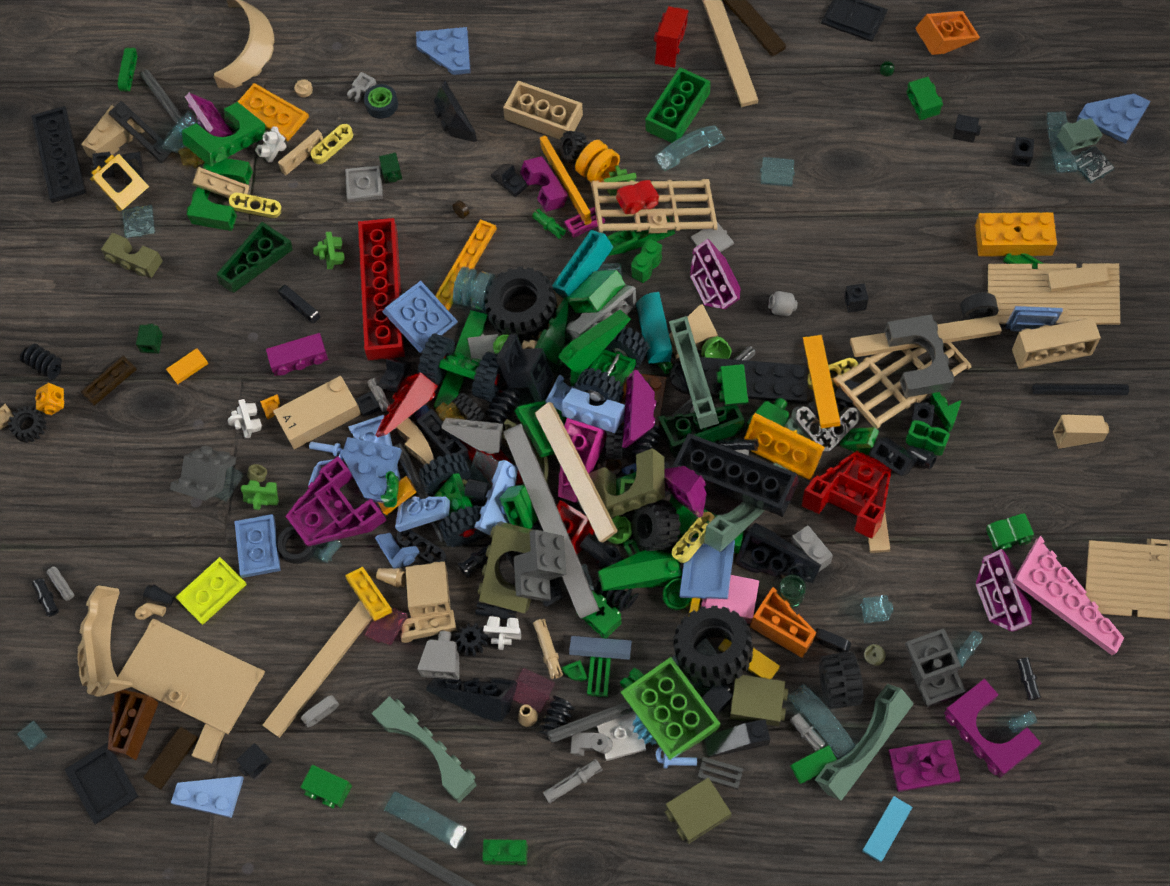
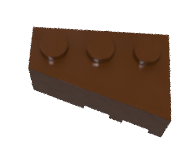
[108,690,159,761]

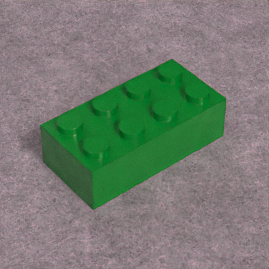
[645,67,711,145]

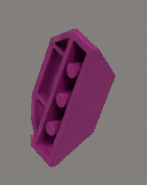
[690,239,741,309]
[622,370,656,448]
[664,466,706,518]
[976,549,1032,632]

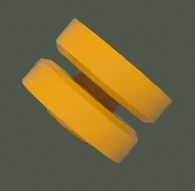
[575,140,620,183]

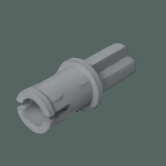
[789,713,825,751]

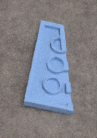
[348,415,401,481]
[474,460,518,535]

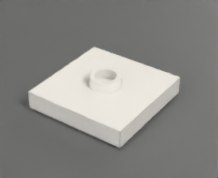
[597,712,646,761]

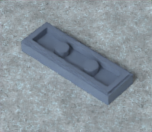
[569,636,632,659]

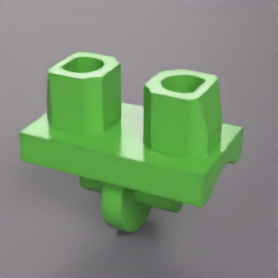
[604,165,636,196]
[313,232,344,269]
[241,480,279,510]

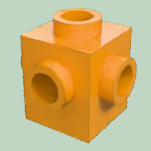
[35,383,64,415]

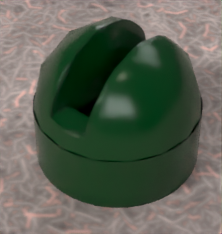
[880,61,894,77]

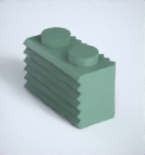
[1057,118,1103,152]

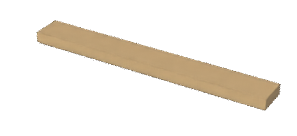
[702,0,758,107]
[850,316,1002,357]
[535,402,618,542]
[263,601,372,738]

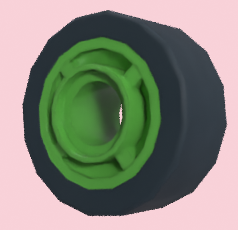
[364,84,398,119]

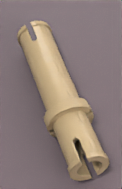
[533,619,563,679]

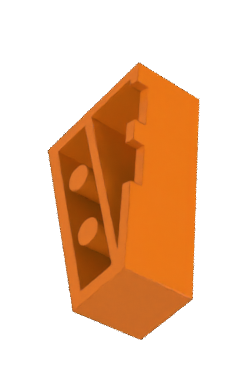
[750,587,816,658]

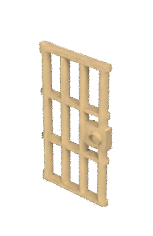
[591,179,718,233]
[833,342,971,429]

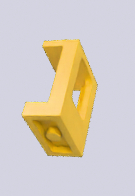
[90,154,149,211]

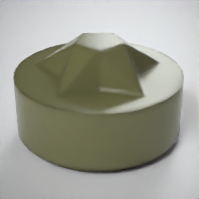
[247,464,267,482]
[864,644,886,666]

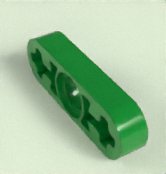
[118,47,137,92]

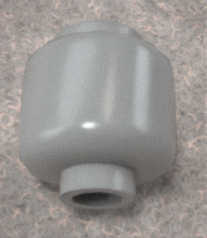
[768,291,797,317]

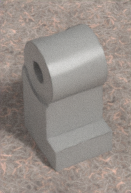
[571,733,613,756]

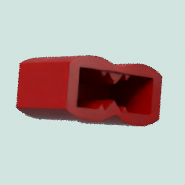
[616,180,659,214]

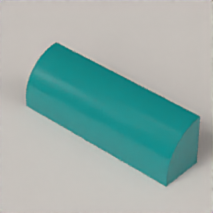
[552,230,613,298]
[636,292,672,363]

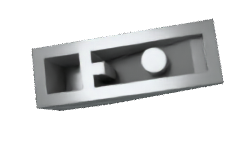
[442,418,503,454]

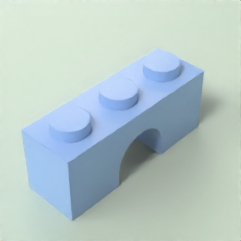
[562,388,625,433]

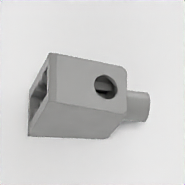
[417,631,459,680]

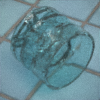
[453,266,495,311]

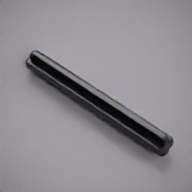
[1032,383,1129,395]

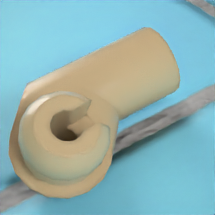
[135,603,166,620]

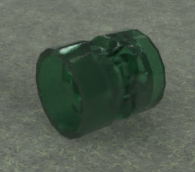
[778,575,806,609]

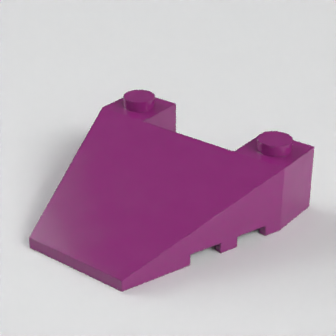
[286,456,386,546]

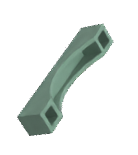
[669,316,719,429]
[704,463,788,552]
[815,684,914,801]
[372,696,477,803]

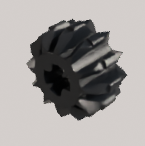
[454,622,488,657]

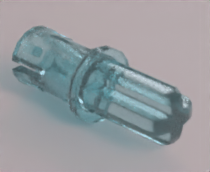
[956,631,983,669]

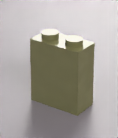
[730,675,788,727]
[665,778,732,844]

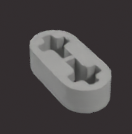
[301,695,339,727]

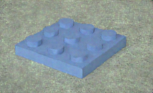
[382,281,458,353]

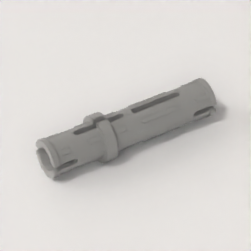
[543,759,602,804]

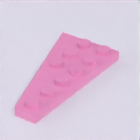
[1013,536,1124,655]

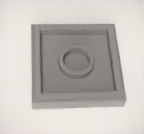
[345,165,383,202]

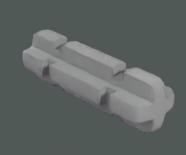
[367,378,390,412]
[47,566,74,601]

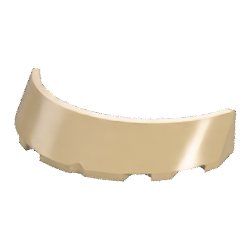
[214,0,274,88]
[78,585,133,697]

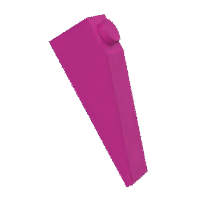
[558,418,607,503]

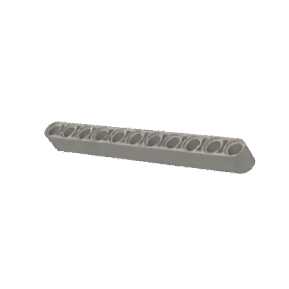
[503,424,599,619]

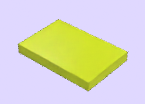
[176,557,247,625]

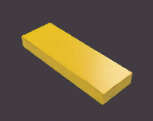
[345,567,392,621]
[718,638,780,679]

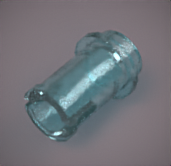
[318,540,342,563]
[1008,711,1037,733]

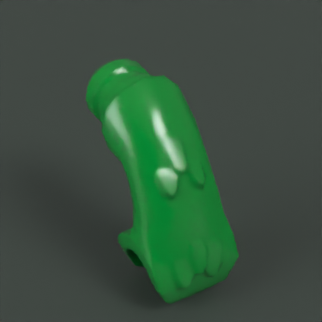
[381,471,399,508]

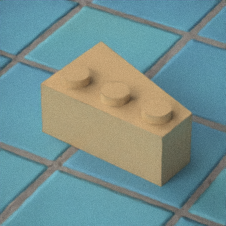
[81,105,144,158]

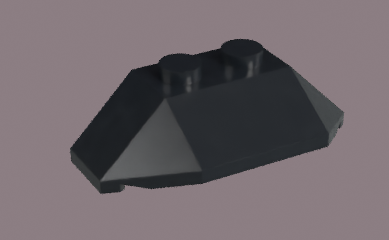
[433,80,477,142]

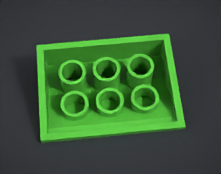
[621,657,720,760]

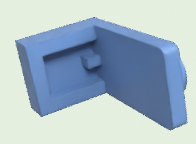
[375,533,419,569]

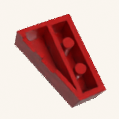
[654,6,688,68]

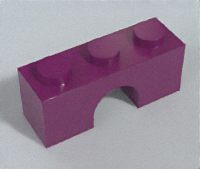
[520,156,568,212]

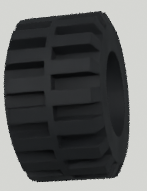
[631,501,680,551]

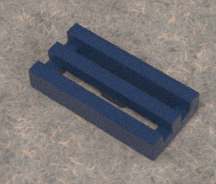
[621,463,637,477]

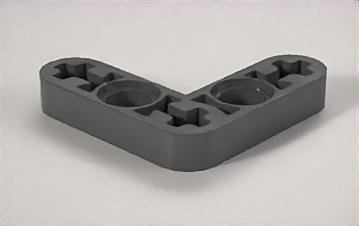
[792,406,860,452]

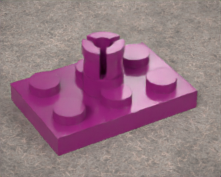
[185,92,233,137]
[888,739,961,792]

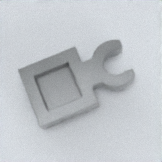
[347,72,376,103]

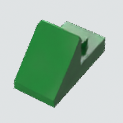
[929,392,961,432]
[839,427,879,455]

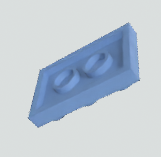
[235,514,281,578]

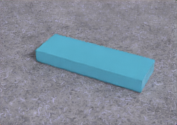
[862,796,912,863]

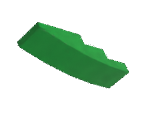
[607,216,676,256]

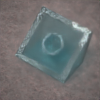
[161,111,201,154]

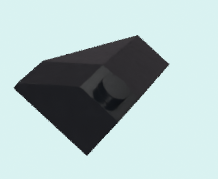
[735,523,821,583]
[426,678,517,722]

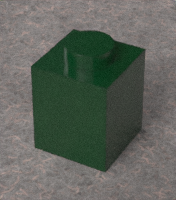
[379,152,403,183]
[136,324,163,354]

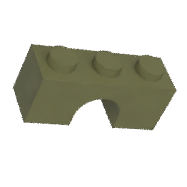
[101,232,163,278]

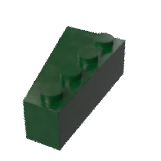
[216,222,293,293]
[658,404,745,458]

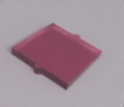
[365,608,408,646]
[513,668,555,713]

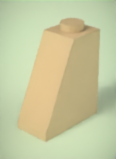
[669,304,718,359]
[1053,415,1109,449]

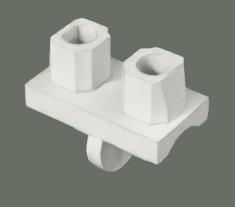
[255,127,286,162]
[228,399,261,438]
[483,616,521,650]

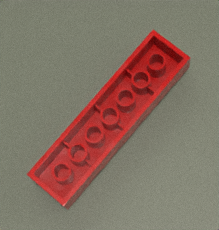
[358,218,405,361]

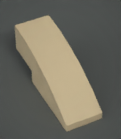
[396,418,434,465]

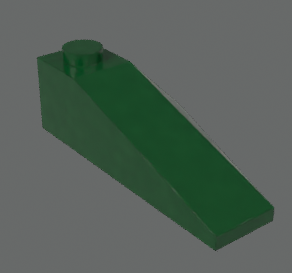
[535,296,570,373]

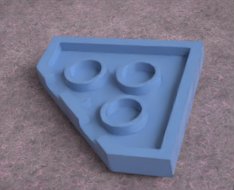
[416,27,470,75]
[1077,94,1150,144]
[342,437,402,503]

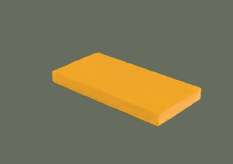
[237,83,309,141]
[744,413,825,480]

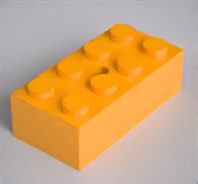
[975,212,1057,256]

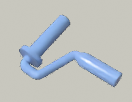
[308,442,343,486]
[656,747,697,768]

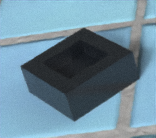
[355,391,380,417]

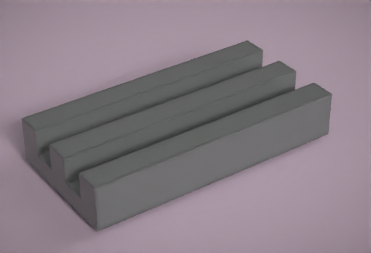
[698,757,743,790]

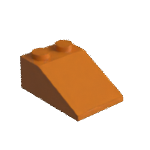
[915,11,980,55]

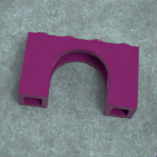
[944,679,1042,778]

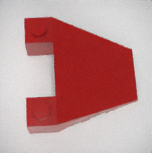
[802,451,892,539]

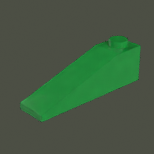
[598,550,682,591]

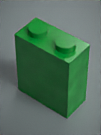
[566,270,626,313]

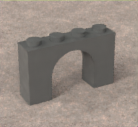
[884,314,954,398]

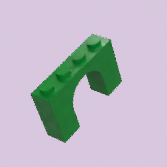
[182,102,265,167]
[186,158,253,231]

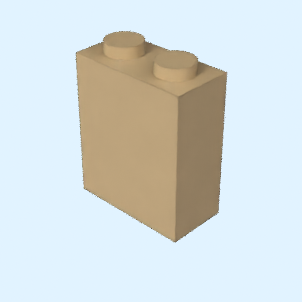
[406,562,451,618]

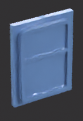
[1005,306,1063,331]
[680,538,735,599]

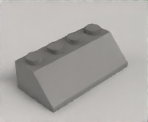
[566,285,636,341]

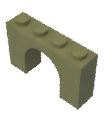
[589,448,665,518]
[478,521,533,614]

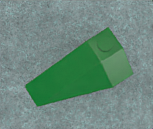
[558,309,631,376]

